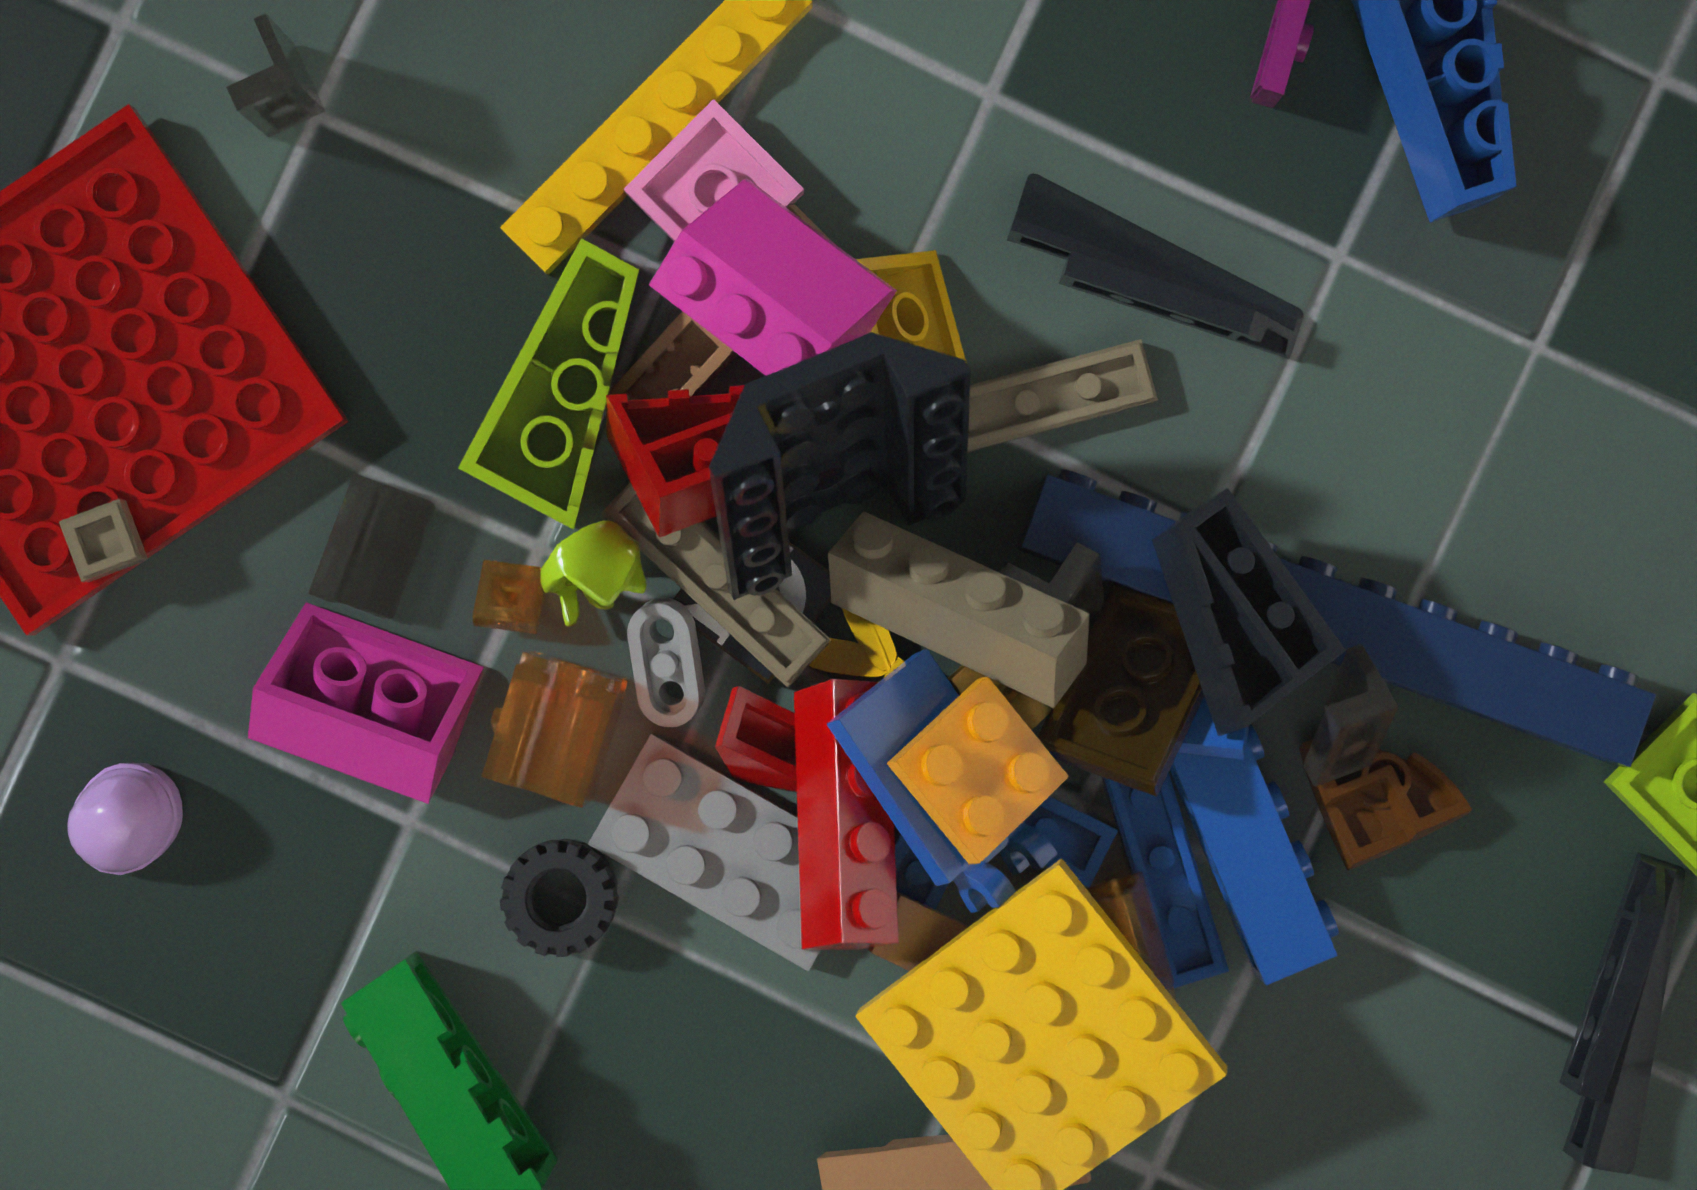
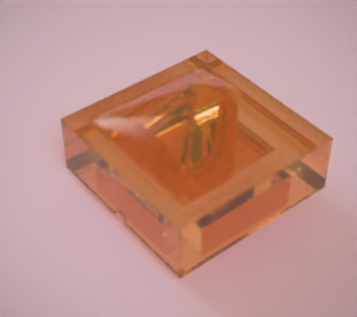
[472,560,545,634]

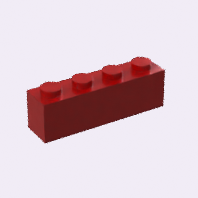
[794,679,899,950]

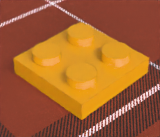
[886,676,1069,864]

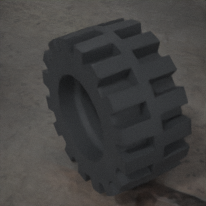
[500,838,619,957]

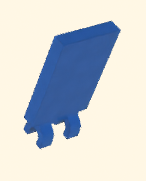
[827,649,1058,913]

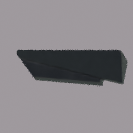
[1559,853,1685,1174]

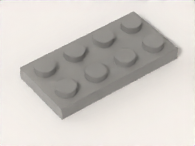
[588,733,821,971]

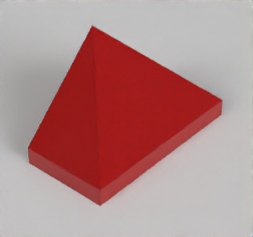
[715,686,797,792]

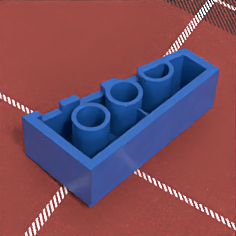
[1352,0,1517,223]

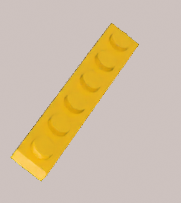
[500,0,813,275]

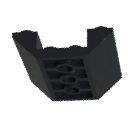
[709,332,971,600]

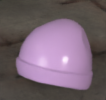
[67,763,183,875]

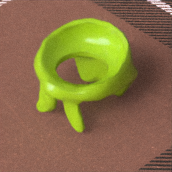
[540,520,647,627]

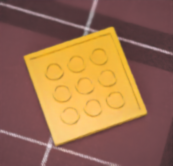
[855,858,1228,1190]

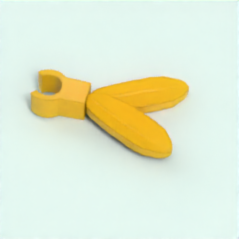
[809,608,905,678]

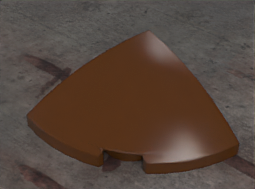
[1299,734,1472,871]

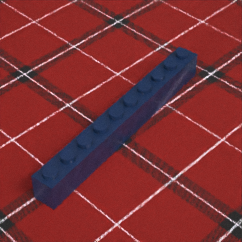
[1017,469,1656,767]

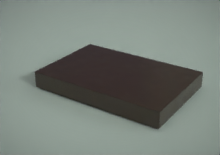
[1037,584,1204,797]

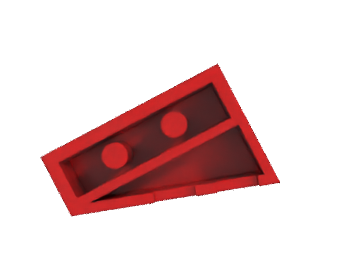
[606,385,745,538]

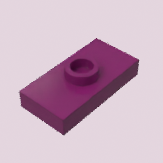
[1250,0,1314,108]

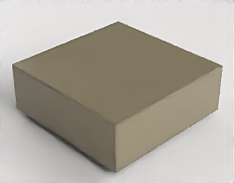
[59,499,148,582]

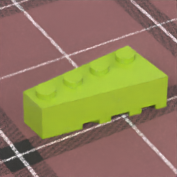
[458,238,639,530]

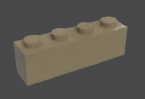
[828,511,1089,708]

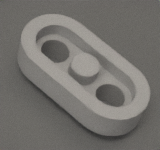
[627,598,705,727]

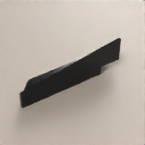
[1007,173,1304,359]

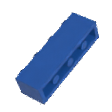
[1169,724,1339,985]

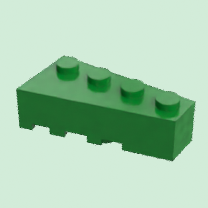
[341,951,558,1190]

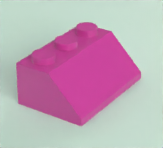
[649,179,897,376]
[248,602,484,804]

